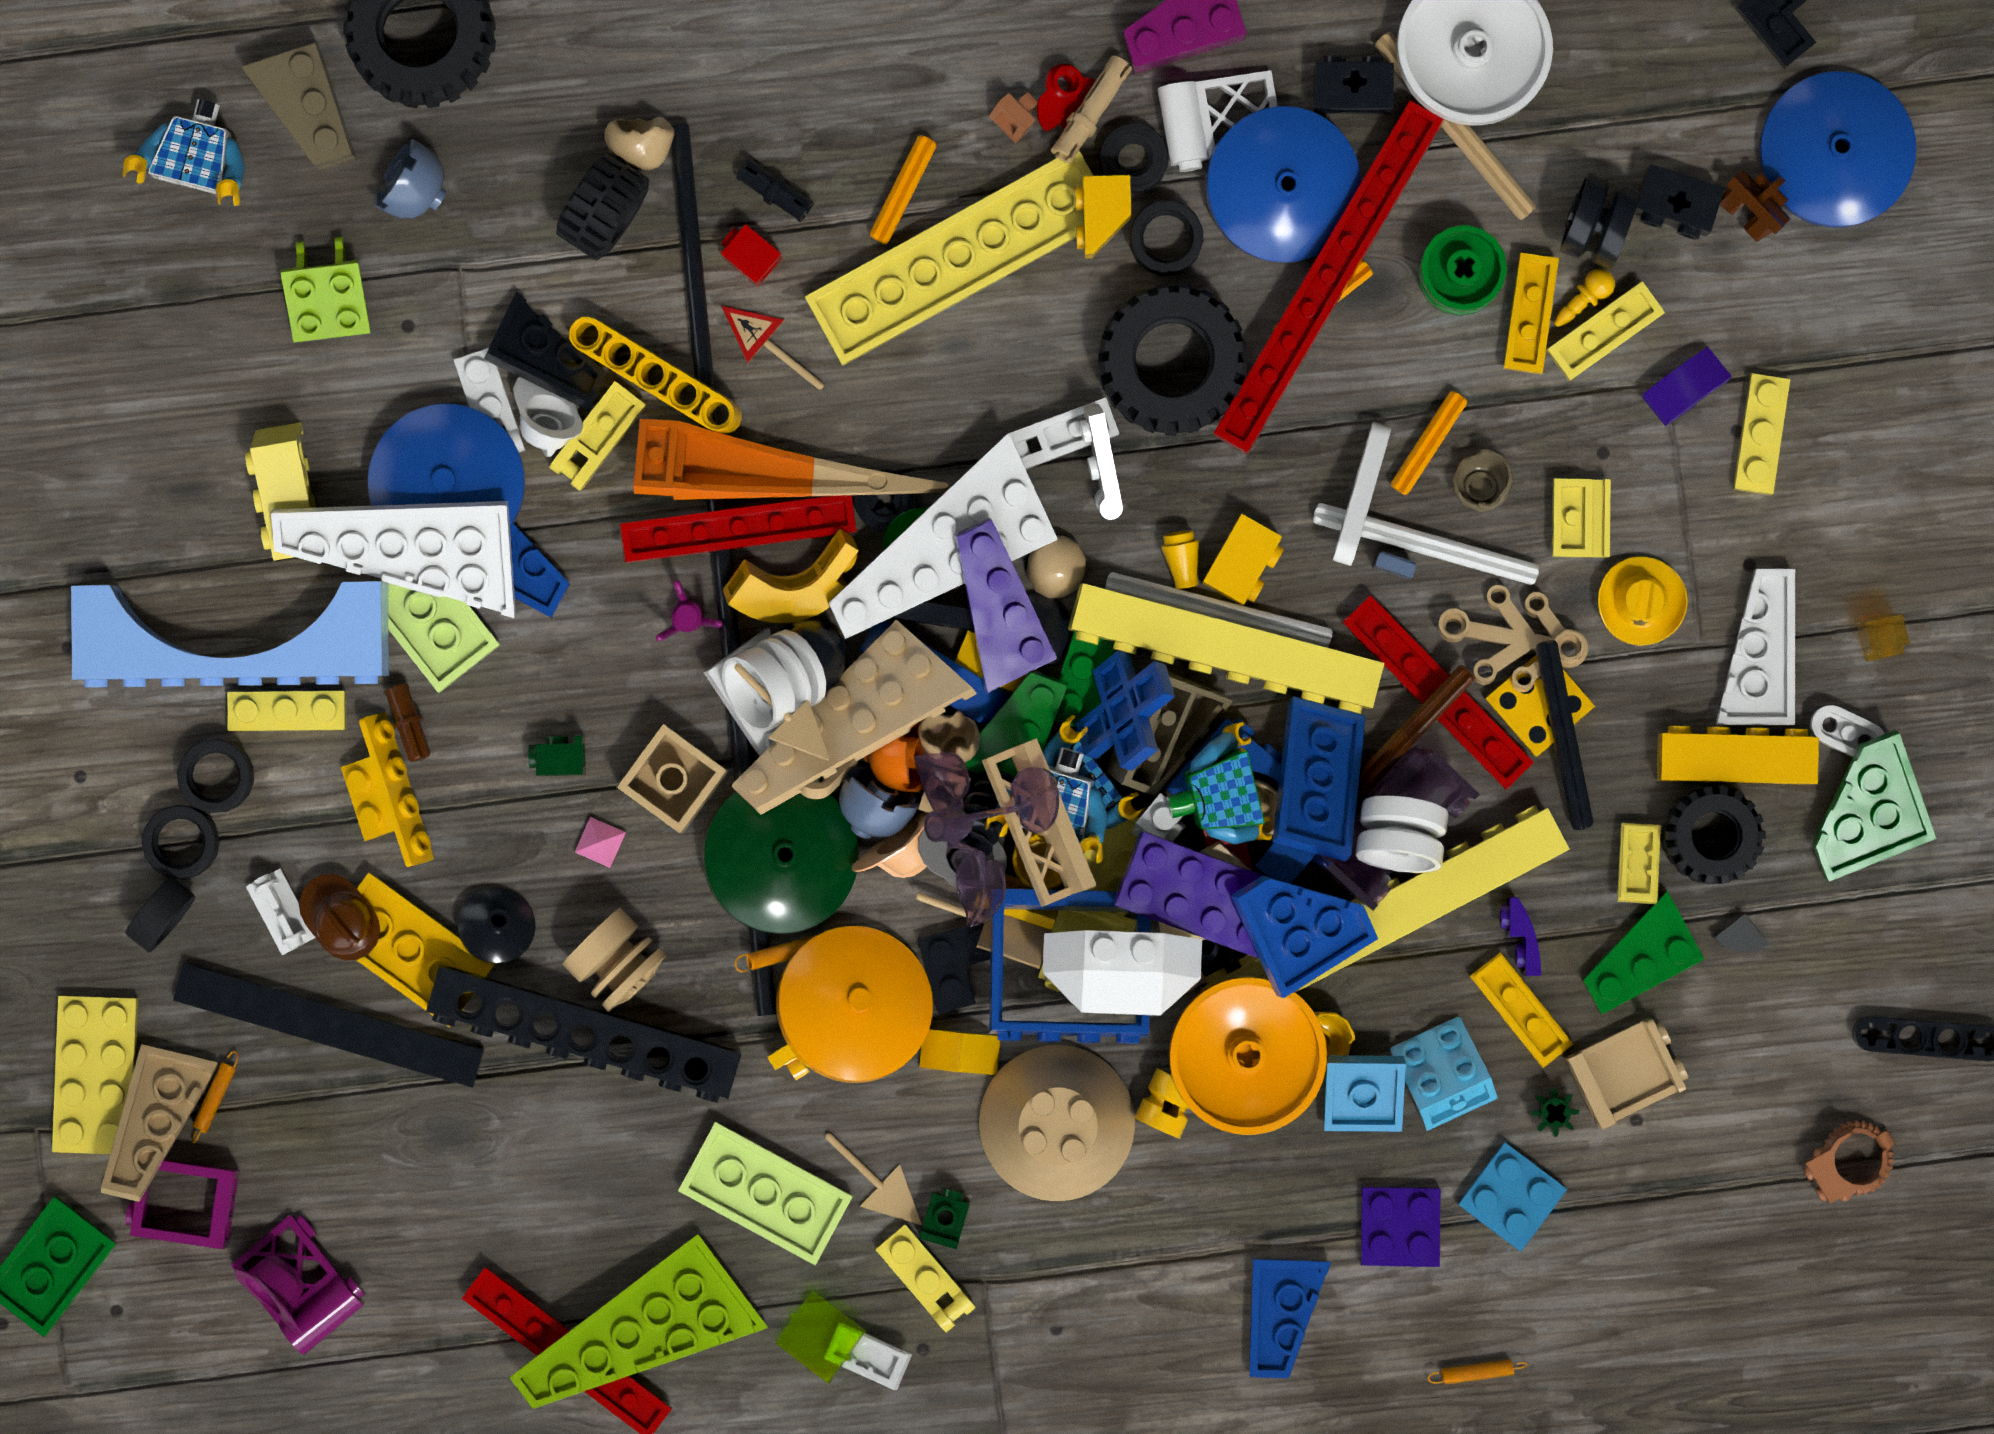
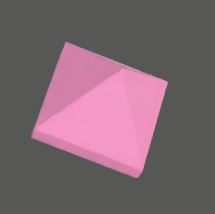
[575,817,626,868]

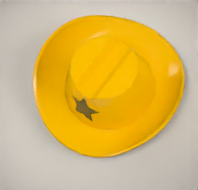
[1598,556,1688,646]

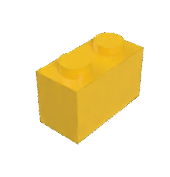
[1202,514,1284,606]

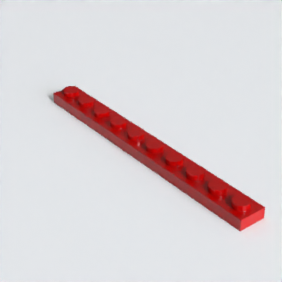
[1214,101,1444,455]

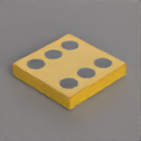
[1485,654,1595,758]

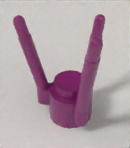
[656,580,723,642]

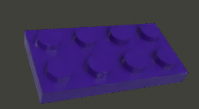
[1112,830,1270,958]

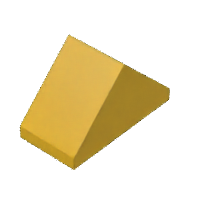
[919,1029,1000,1075]

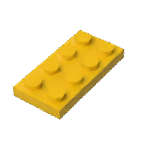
[357,872,496,1027]

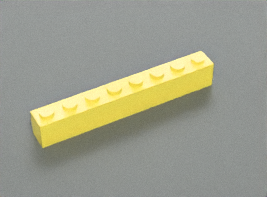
[1068,583,1385,714]

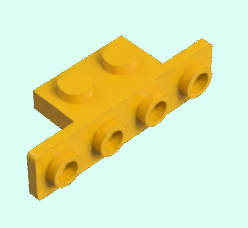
[341,712,434,867]

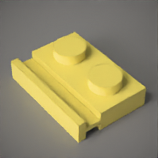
[1552,478,1611,558]

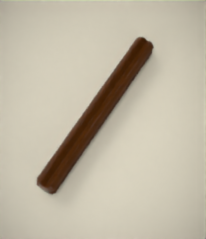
[1357,665,1475,802]

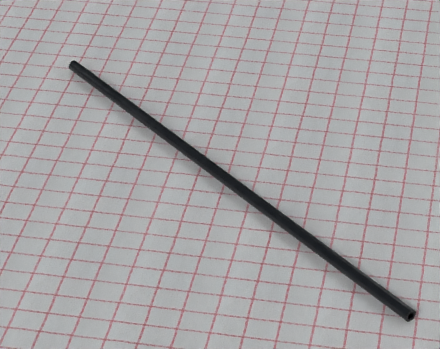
[672,124,777,1016]

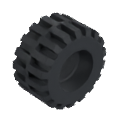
[556,153,649,261]
[1662,786,1766,884]

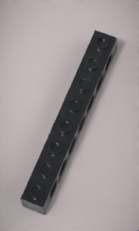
[426,964,742,1103]

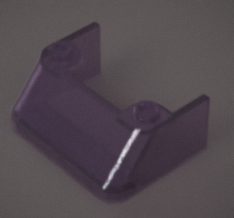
[1312,745,1480,911]

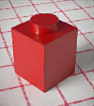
[720,224,783,287]

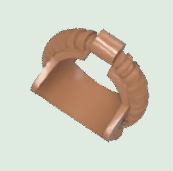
[1802,1120,1895,1203]

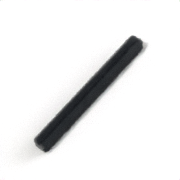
[1535,640,1594,830]

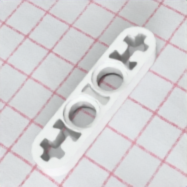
[1332,421,1392,566]

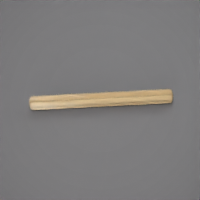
[1375,32,1536,220]

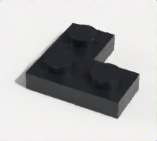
[1736,0,1817,69]
[918,922,990,1014]

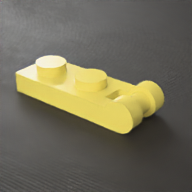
[549,381,646,491]
[876,1224,976,1333]

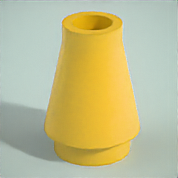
[1161,530,1199,589]

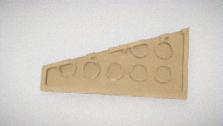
[731,620,977,815]

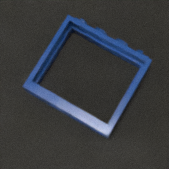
[989,888,1151,1044]

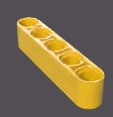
[569,317,742,434]

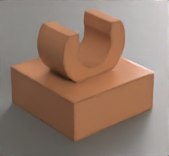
[989,92,1037,144]

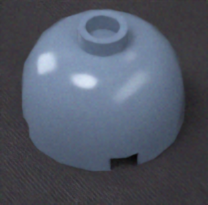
[373,139,446,219]
[839,765,919,839]

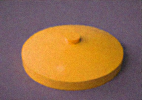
[776,926,933,1083]
[1169,977,1327,1135]

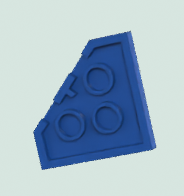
[1230,875,1378,998]

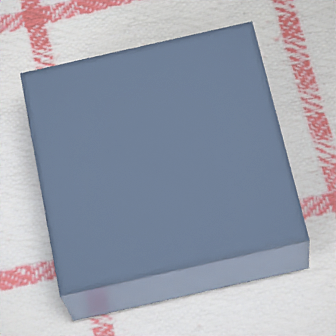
[1373,551,1417,580]

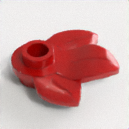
[1036,64,1096,131]

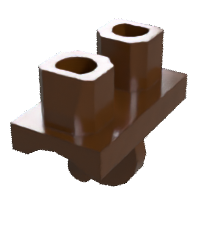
[1720,169,1791,242]

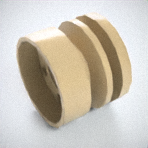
[562,907,667,1012]

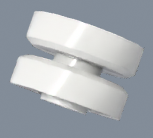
[1355,796,1449,873]

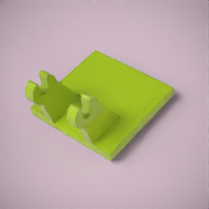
[280,236,371,343]

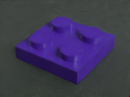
[1360,1187,1441,1267]

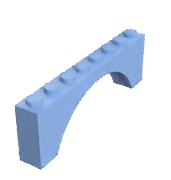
[71,581,389,688]

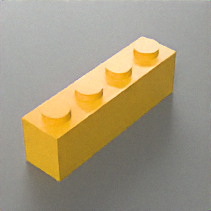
[1657,726,1819,785]

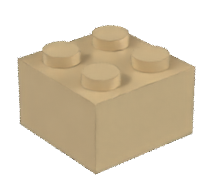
[617,724,729,834]

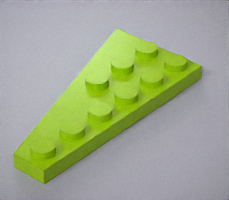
[509,1234,768,1409]

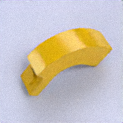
[723,529,859,623]

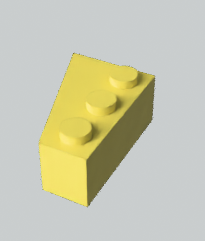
[245,422,316,561]

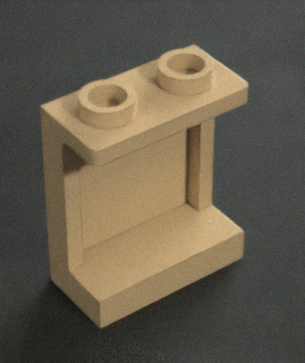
[1564,1018,1688,1130]

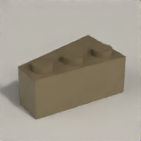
[241,43,357,171]
[1105,672,1233,796]

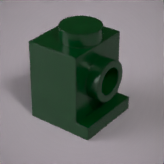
[528,735,586,776]
[919,1187,970,1250]

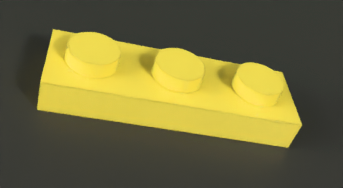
[1546,281,1665,381]
[1733,373,1790,495]
[227,691,346,731]

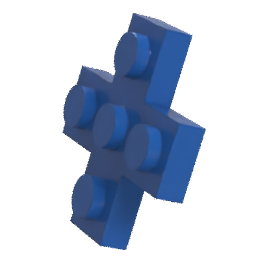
[1076,650,1175,771]

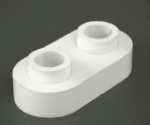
[1810,705,1884,758]

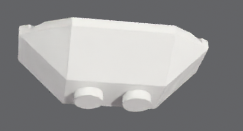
[1043,930,1202,1016]

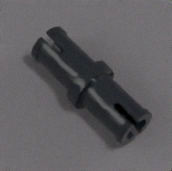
[736,158,814,223]

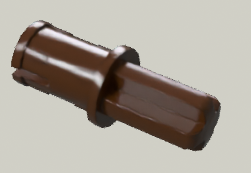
[384,683,431,762]

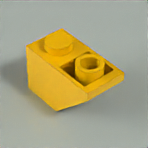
[1075,175,1131,259]

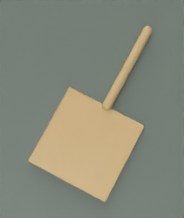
[915,893,1056,969]

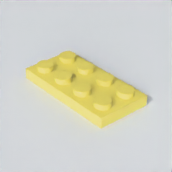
[52,996,139,1154]

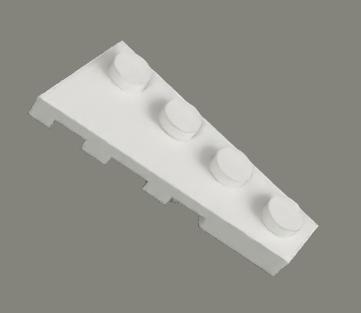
[1715,569,1795,725]

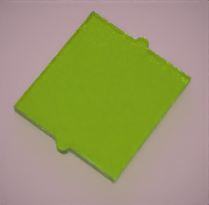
[775,1291,866,1384]

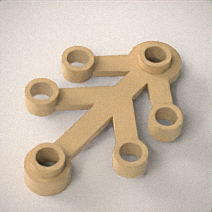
[1437,585,1588,692]

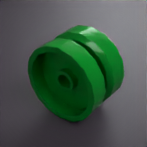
[1417,225,1507,316]

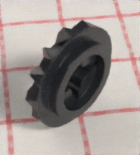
[854,469,917,531]

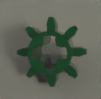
[1529,1088,1579,1137]

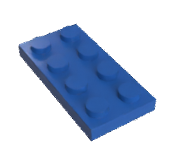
[1272,697,1366,861]

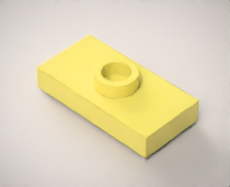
[1617,823,1661,904]

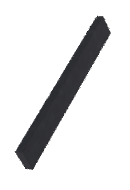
[173,963,485,1088]

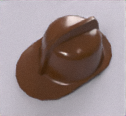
[299,874,380,961]

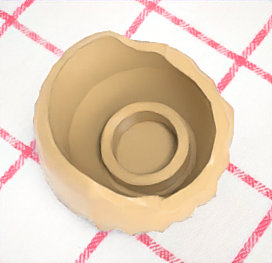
[604,116,675,171]

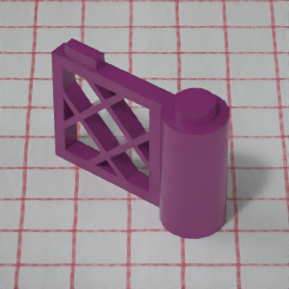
[231,1215,366,1355]

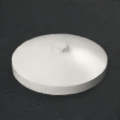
[1396,0,1553,126]

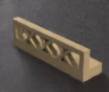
[982,738,1096,907]

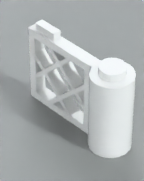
[1157,70,1278,172]

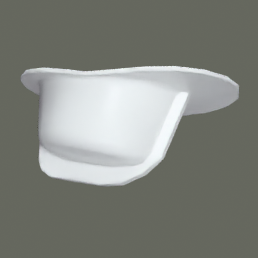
[513,377,583,457]

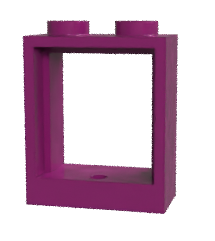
[125,1158,240,1250]

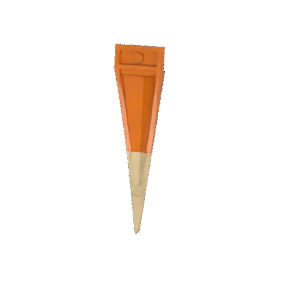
[633,419,950,500]

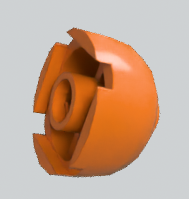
[864,721,932,792]

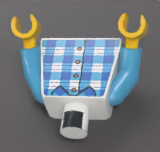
[122,99,245,206]
[985,747,1108,863]

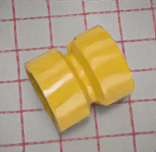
[1134,1068,1189,1139]

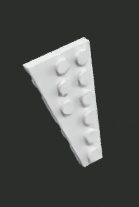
[828,433,1058,639]
[271,501,516,618]

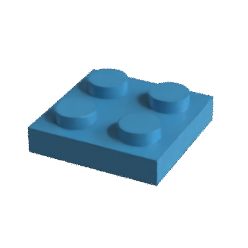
[1323,1055,1406,1132]
[1457,1142,1568,1252]

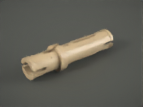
[1051,56,1132,164]

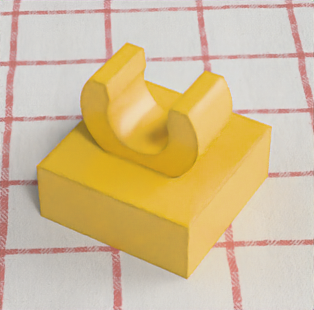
[767,1044,810,1080]

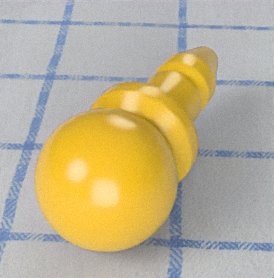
[1554,268,1615,327]

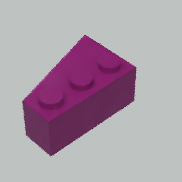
[1122,0,1247,74]

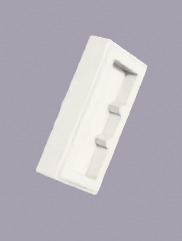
[824,1323,912,1390]

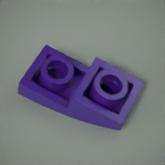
[1641,347,1732,426]
[1500,897,1541,976]

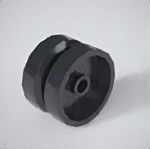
[1559,171,1641,270]

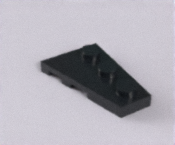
[484,291,607,411]

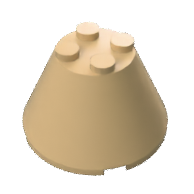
[979,1045,1135,1201]

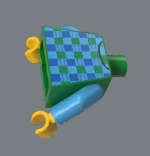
[1167,722,1272,844]

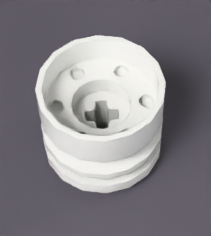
[722,629,826,732]

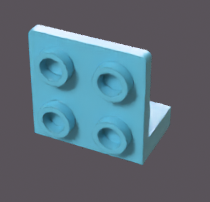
[1390,1017,1498,1131]

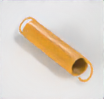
[735,935,817,972]
[192,1051,238,1143]
[1428,1359,1528,1385]

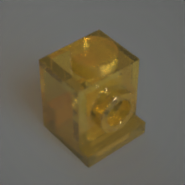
[1857,614,1910,662]

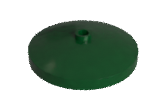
[702,791,859,933]

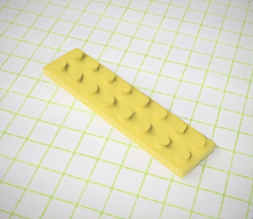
[805,151,1093,366]

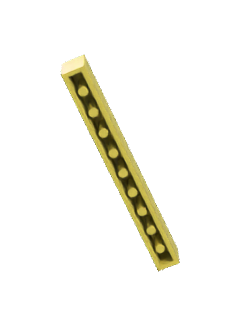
[1200,805,1570,993]

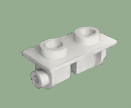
[246,868,315,955]

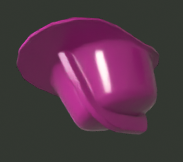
[234,1255,303,1336]

